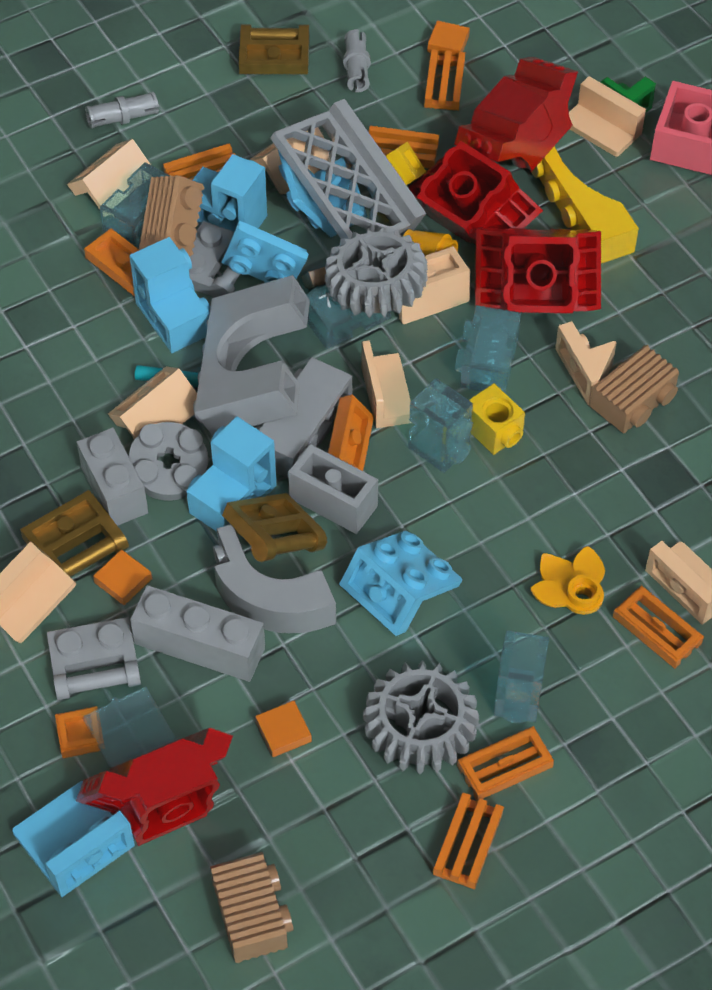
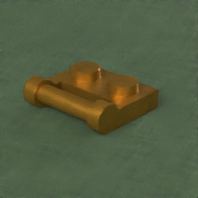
[239,24,309,74]
[20,490,129,577]
[222,493,327,562]

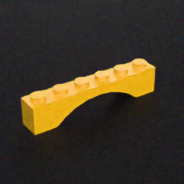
[531,146,639,264]

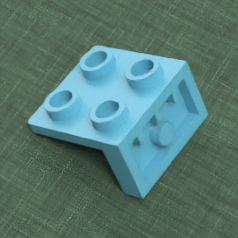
[278,150,368,238]
[221,220,309,283]
[339,531,462,636]
[12,781,135,897]

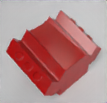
[454,57,578,171]
[408,140,544,245]
[475,228,601,313]
[76,727,233,846]

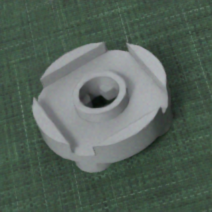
[129,422,208,501]

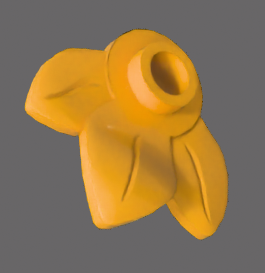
[530,546,605,615]

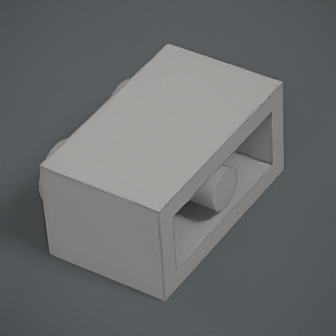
[77,427,148,526]
[288,444,379,534]

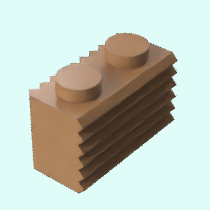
[139,175,205,256]
[589,345,679,433]
[210,852,294,963]

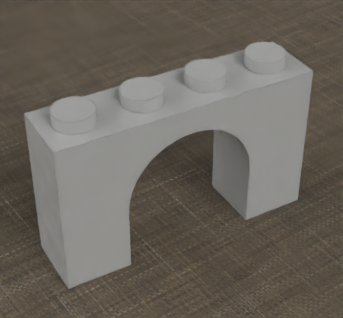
[193,275,310,436]

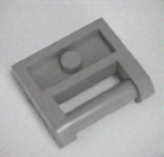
[189,221,240,298]
[47,617,141,701]

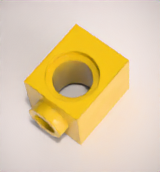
[463,383,525,455]

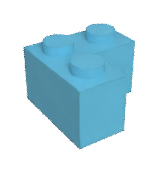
[193,154,267,232]
[129,237,211,353]
[187,416,277,532]

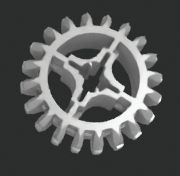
[325,227,428,319]
[363,660,479,775]

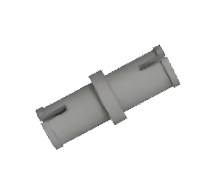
[343,29,371,92]
[85,92,159,129]

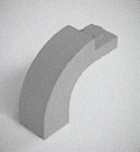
[213,524,336,634]

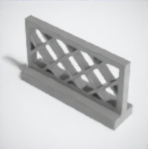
[270,99,427,239]

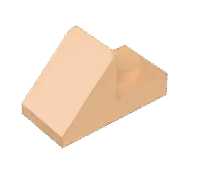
[555,321,616,405]

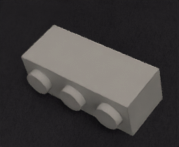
[256,357,352,479]
[130,585,265,682]

